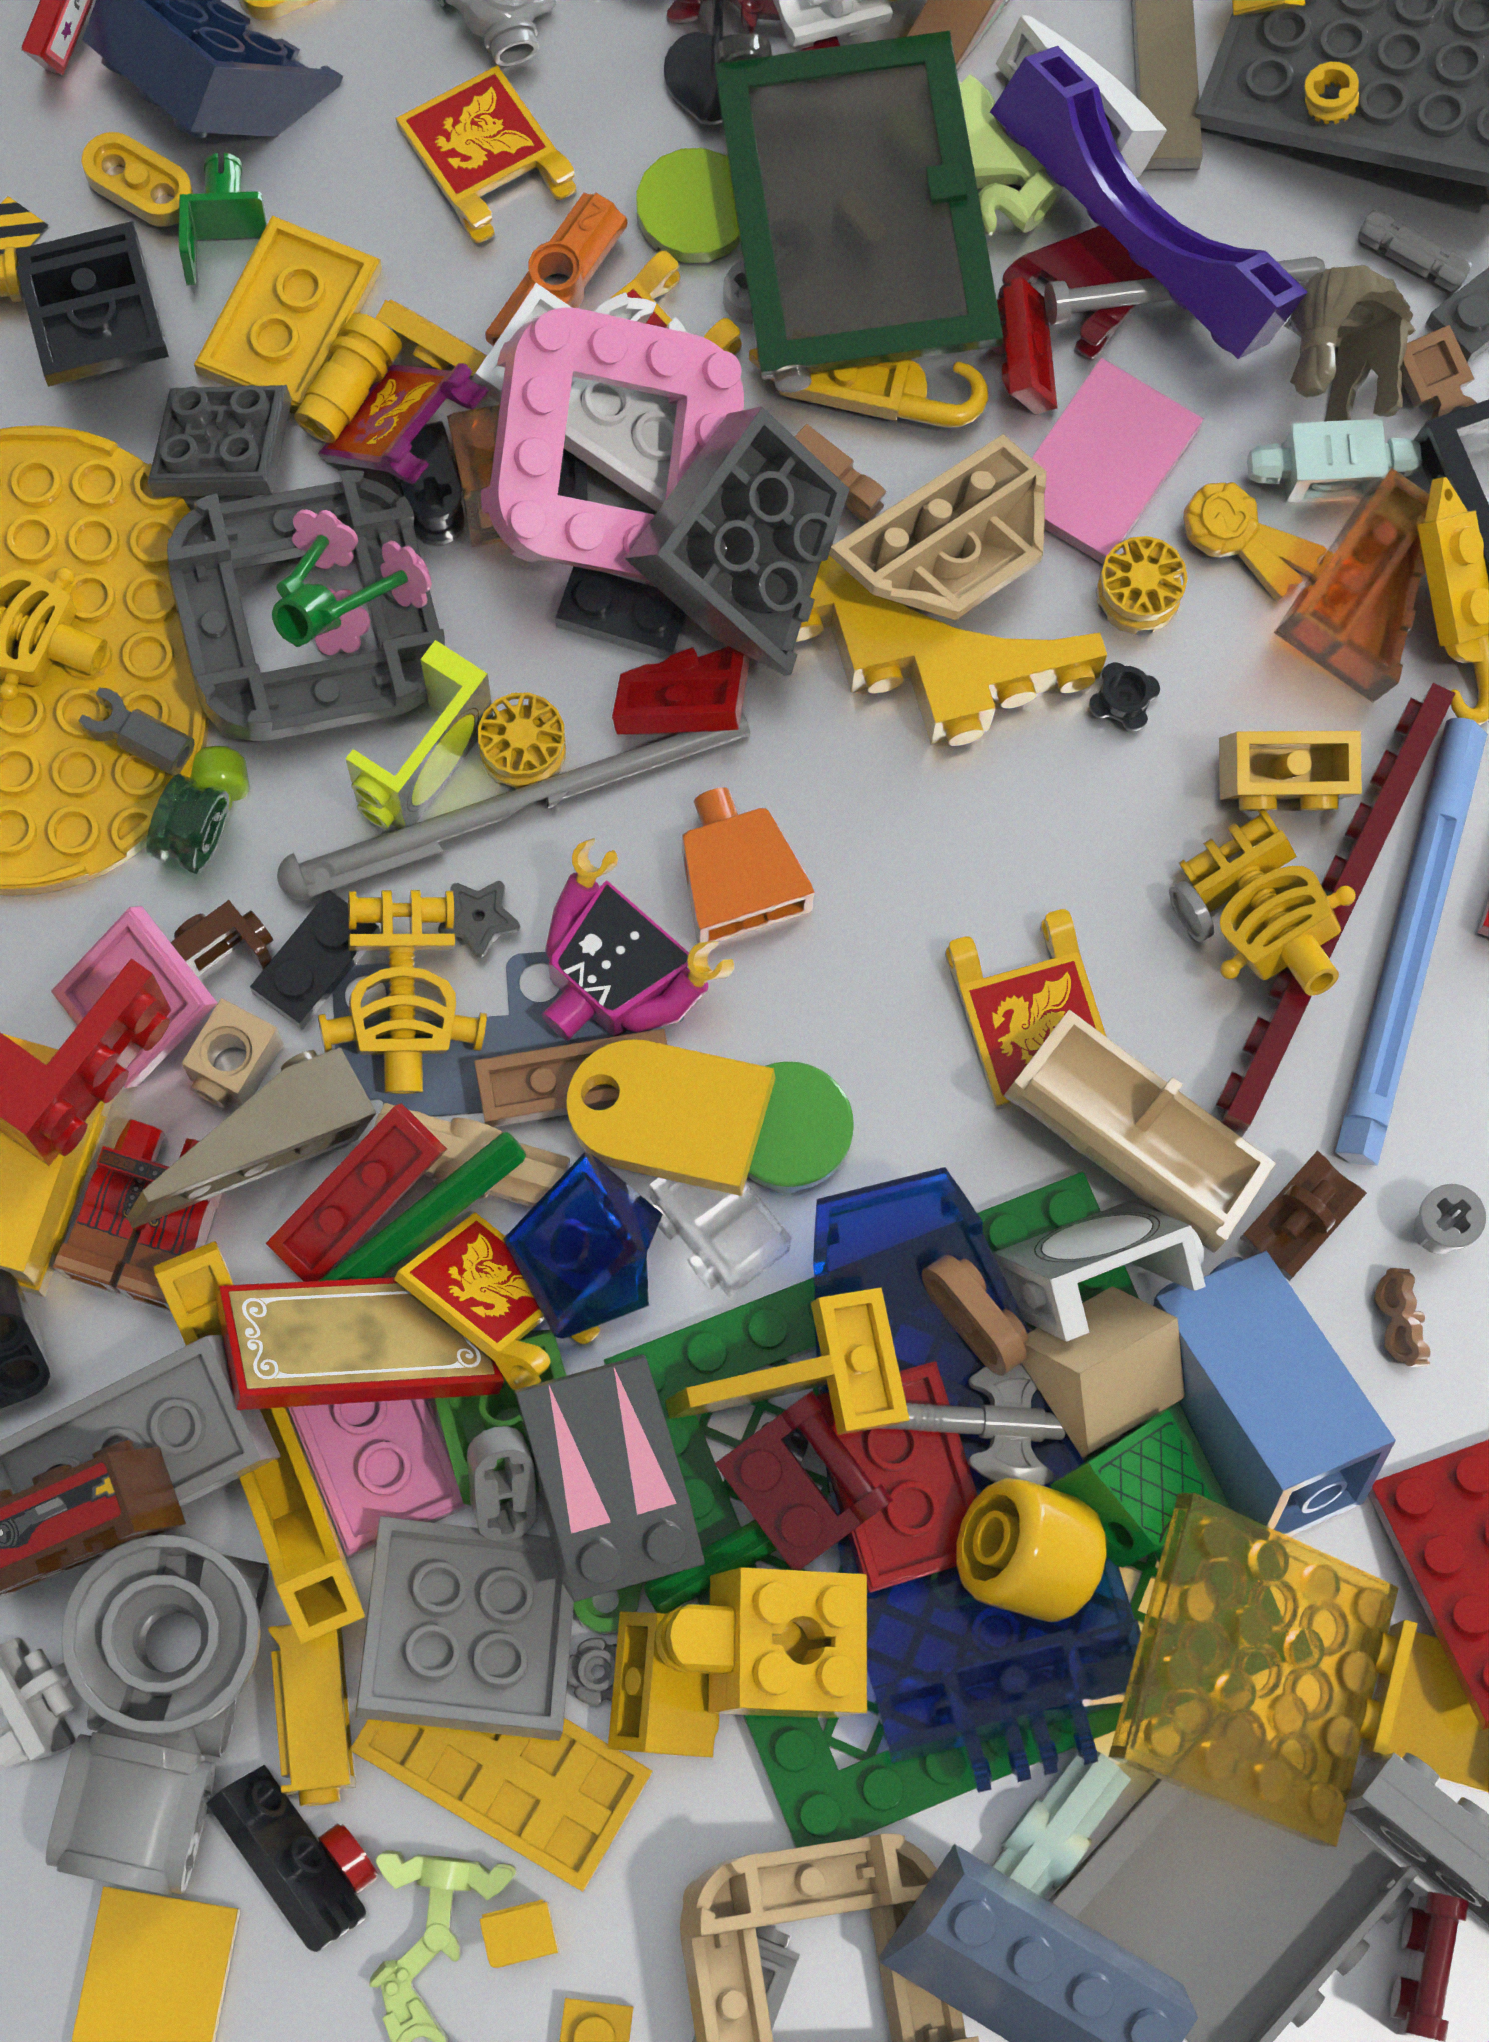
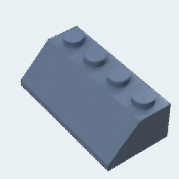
[879,1843,1198,2042]

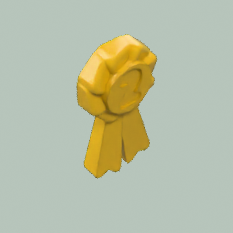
[1183,482,1327,601]

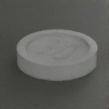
[1169,881,1214,942]

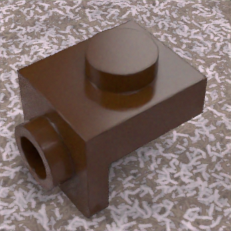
[170,900,274,977]

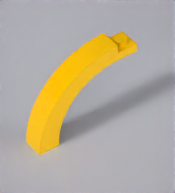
[153,1241,365,1645]

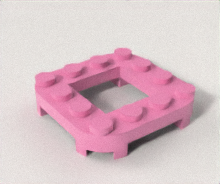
[481,307,744,585]

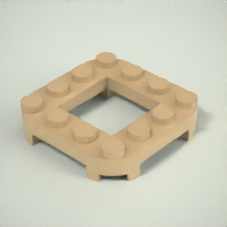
[680,1833,979,2042]

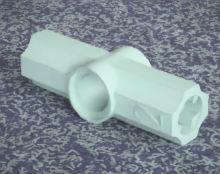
[992,1743,1131,1898]

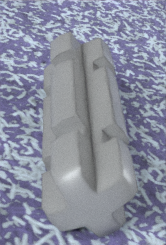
[1358,210,1472,292]

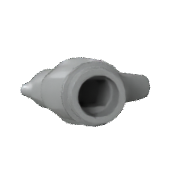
[446,0,556,66]

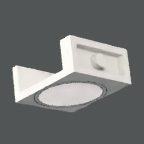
[994,1200,1206,1342]

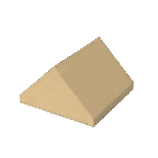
[1022,1286,1185,1458]

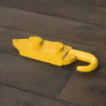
[749,331,988,428]
[1417,477,1489,725]

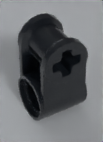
[392,420,465,546]

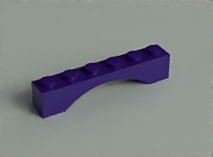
[990,45,1308,359]

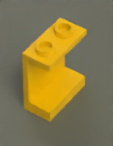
[1355,1619,1489,1794]

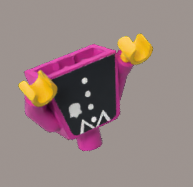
[541,838,734,1041]

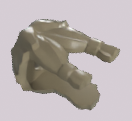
[1284,265,1415,421]

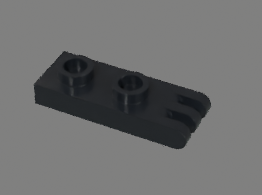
[206,1764,366,1952]

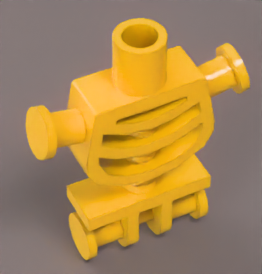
[318,890,487,1094]

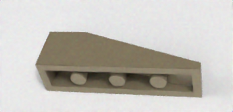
[127,1047,376,1229]

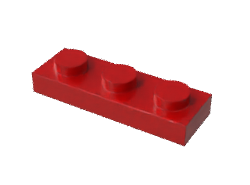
[266,1103,447,1282]

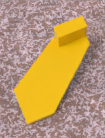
[666,1288,909,1435]

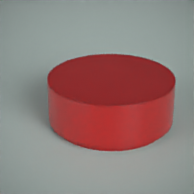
[318,1823,378,1894]

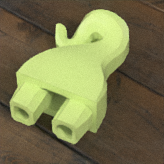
[882,74,1063,236]

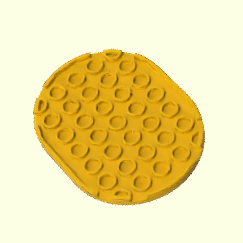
[0,425,210,896]

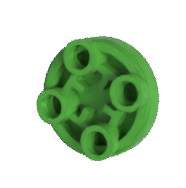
[748,1062,854,1195]

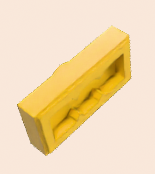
[375,299,487,377]

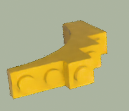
[796,544,1108,746]

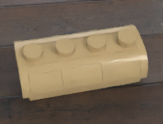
[1004,1010,1276,1253]

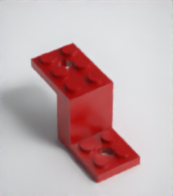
[0,958,172,1166]

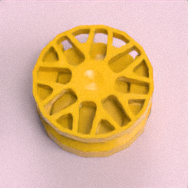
[1096,536,1188,634]
[478,692,566,789]

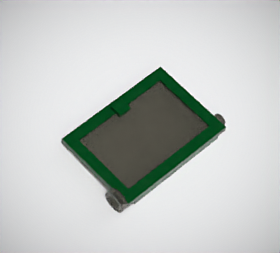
[712,30,1003,392]

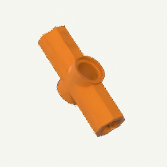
[485,192,627,346]

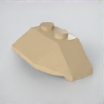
[829,434,1047,620]

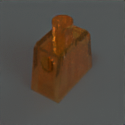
[447,404,503,547]

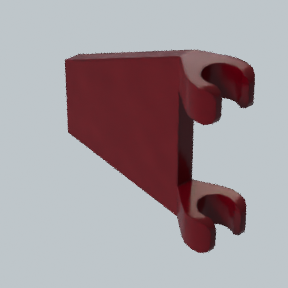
[998,226,1155,360]

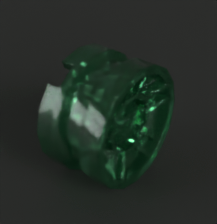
[146,774,229,874]

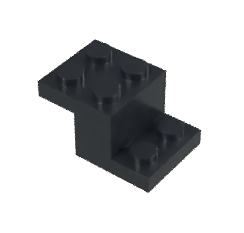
[16,221,169,387]

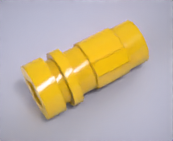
[294,313,403,443]

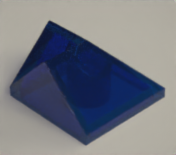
[503,1153,663,1339]

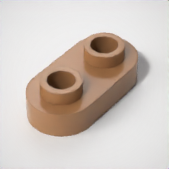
[922,1254,1028,1376]

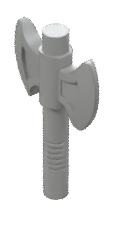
[881,1363,1066,1485]

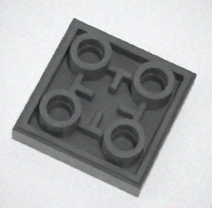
[148,385,292,497]

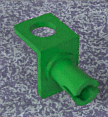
[179,153,267,286]

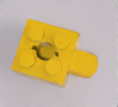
[655,1567,867,1718]

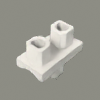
[773,0,893,51]
[0,1638,76,1768]

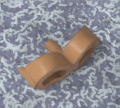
[1374,1268,1431,1367]

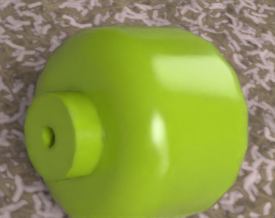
[187,745,249,813]

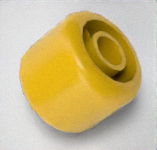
[956,1478,1107,1622]

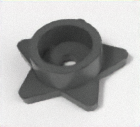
[438,881,520,959]

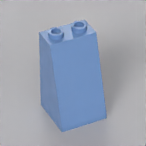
[1153,1251,1396,1553]

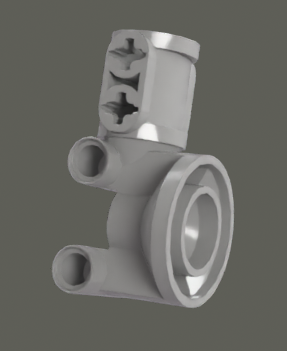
[46,1535,269,1896]

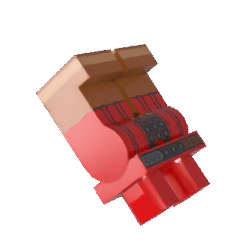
[53,1119,223,1312]

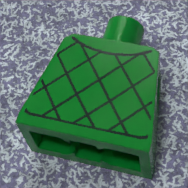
[1051,1410,1213,1585]

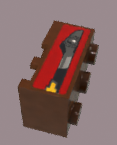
[0,1440,186,1597]

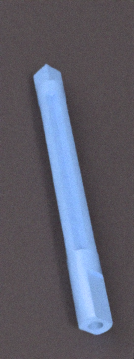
[1335,718,1487,1166]

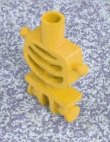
[0,567,107,701]
[1179,809,1356,996]

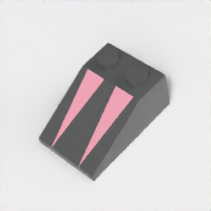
[514,1354,705,1602]

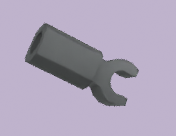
[79,688,194,777]

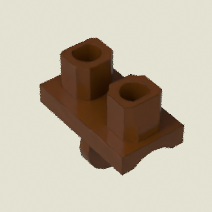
[1240,1150,1367,1281]

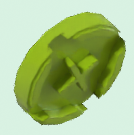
[636,148,740,263]

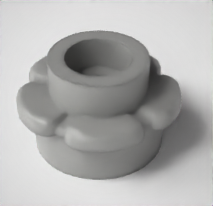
[567,1638,617,1705]

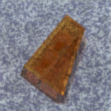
[1273,468,1429,703]

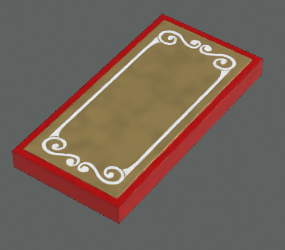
[216,1277,504,1410]

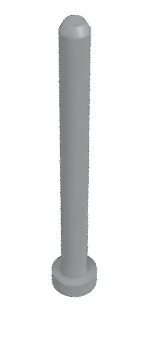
[1044,256,1325,325]

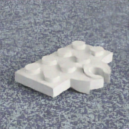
[471,283,687,512]

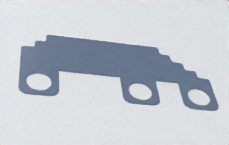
[332,952,684,1116]

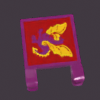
[318,363,489,484]

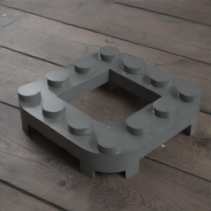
[167,470,445,741]

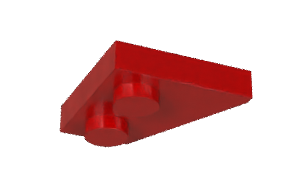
[612,646,750,735]

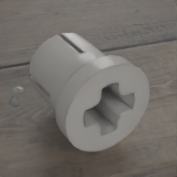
[1414,1184,1486,1254]

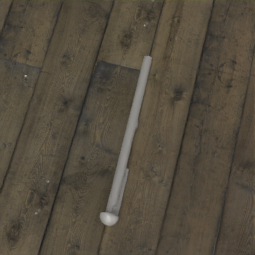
[277,712,750,900]

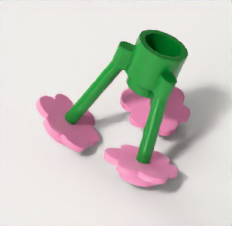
[272,509,432,655]

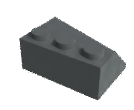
[624,407,849,676]

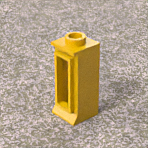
[268,1624,356,1807]

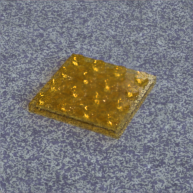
[1108,1493,1399,1847]

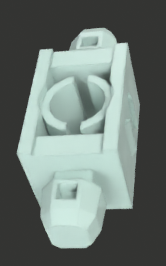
[1247,419,1422,502]

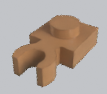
[1400,325,1477,419]
[795,424,886,523]

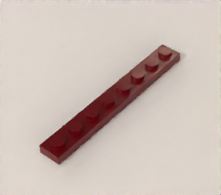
[1215,683,1456,1137]

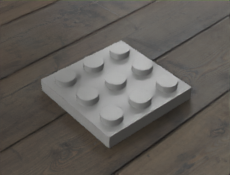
[355,1516,574,1741]

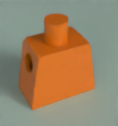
[682,787,815,943]

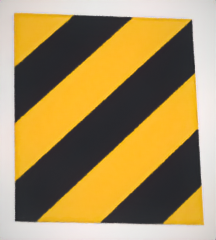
[0,196,49,254]

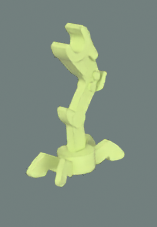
[369,1850,516,2042]

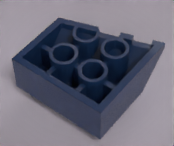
[82,0,343,138]

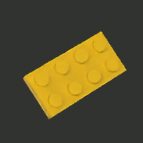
[350,1718,653,1892]

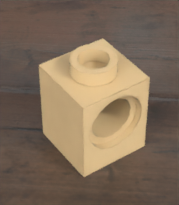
[181,998,284,1108]

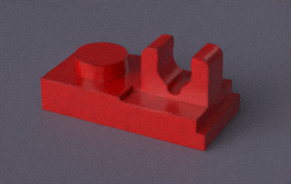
[990,277,1058,415]

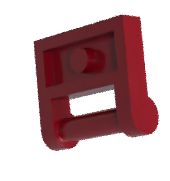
[714,1391,893,1571]
[1390,1892,1469,2042]

